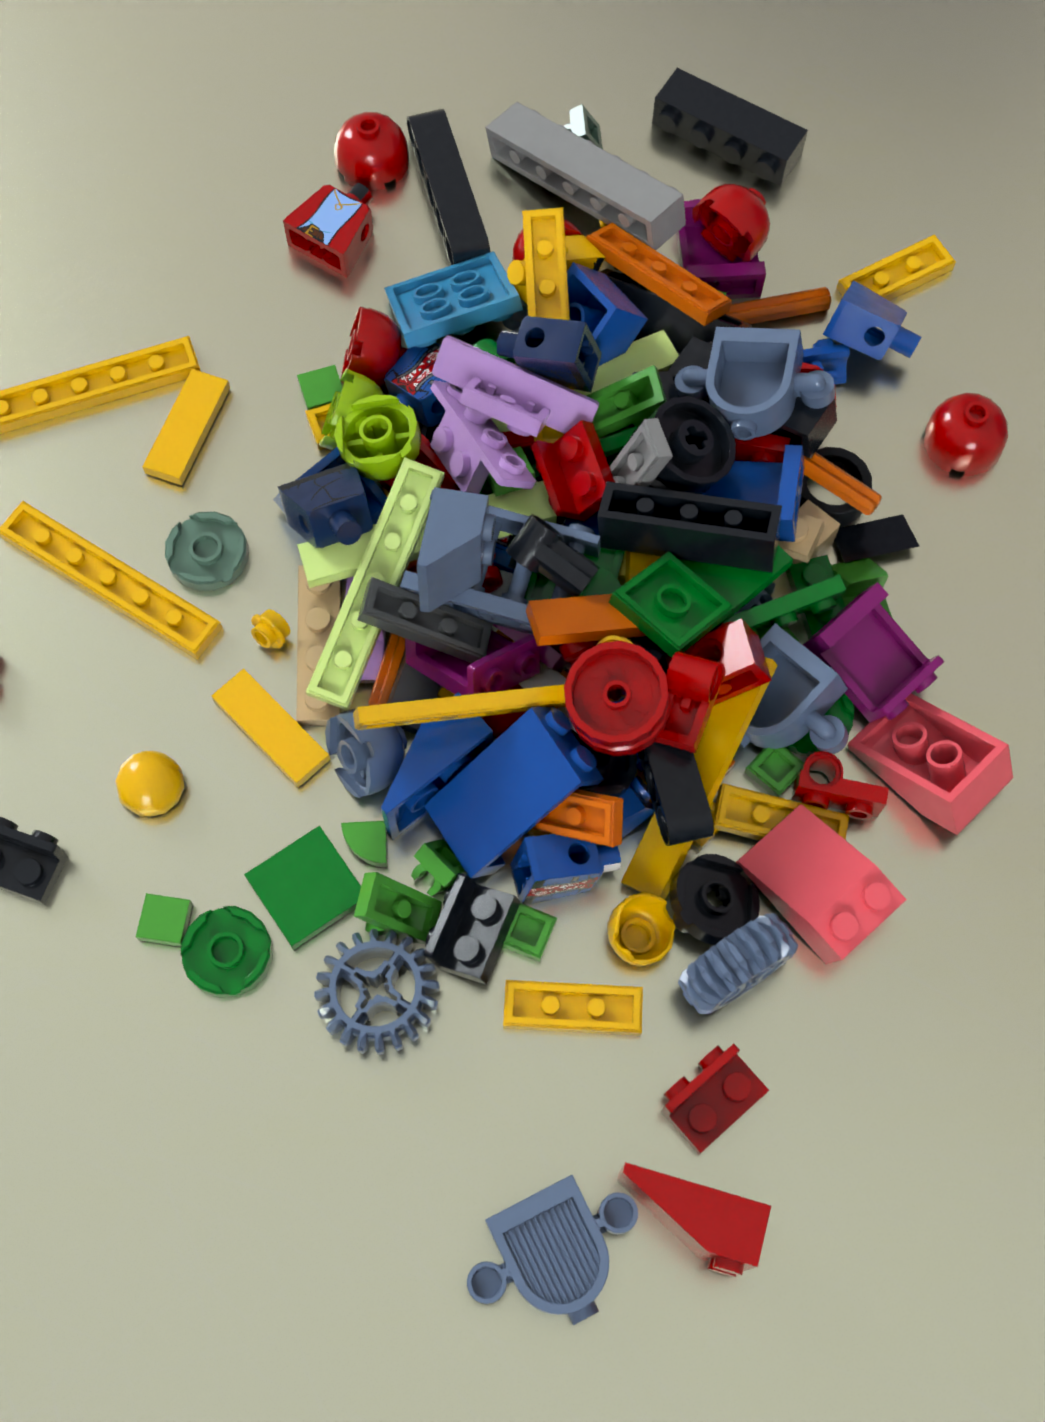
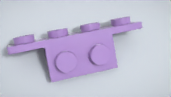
[432,335,599,437]
[430,381,536,494]

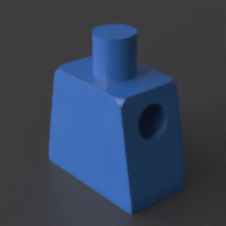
[823,280,921,360]

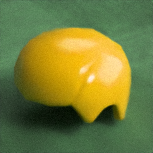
[115,751,184,817]
[607,891,676,966]

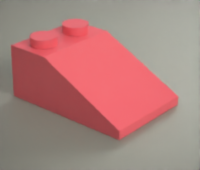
[848,693,1013,835]
[736,804,907,964]

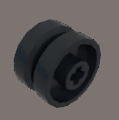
[628,396,736,495]

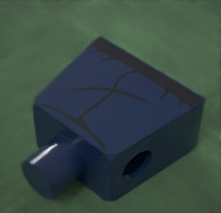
[497,316,602,393]
[278,463,373,548]

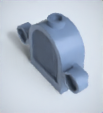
[674,327,835,441]
[740,623,849,754]
[467,1175,638,1325]

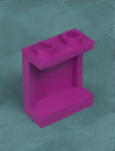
[676,199,766,299]
[803,582,944,723]
[405,630,540,695]

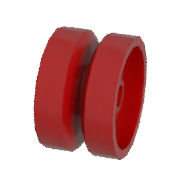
[564,641,670,756]

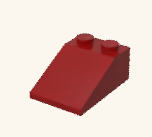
[617,1162,771,1277]

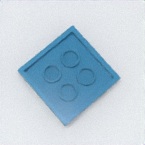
[384,251,523,348]

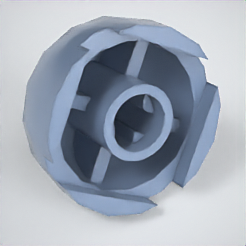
[325,709,407,798]

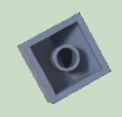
[417,487,496,613]

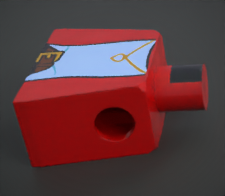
[283,183,373,278]

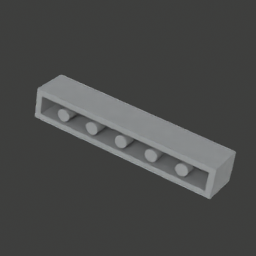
[485,102,686,250]

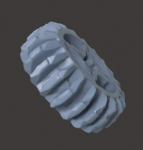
[678,913,798,1014]
[314,928,440,1055]

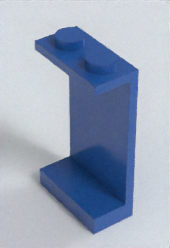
[703,445,805,542]
[424,706,604,879]

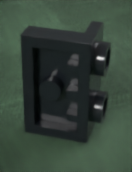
[0,817,68,905]
[424,873,521,985]

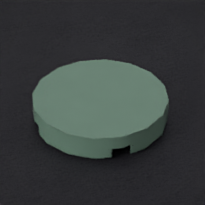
[165,511,249,591]

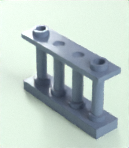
[400,489,601,634]

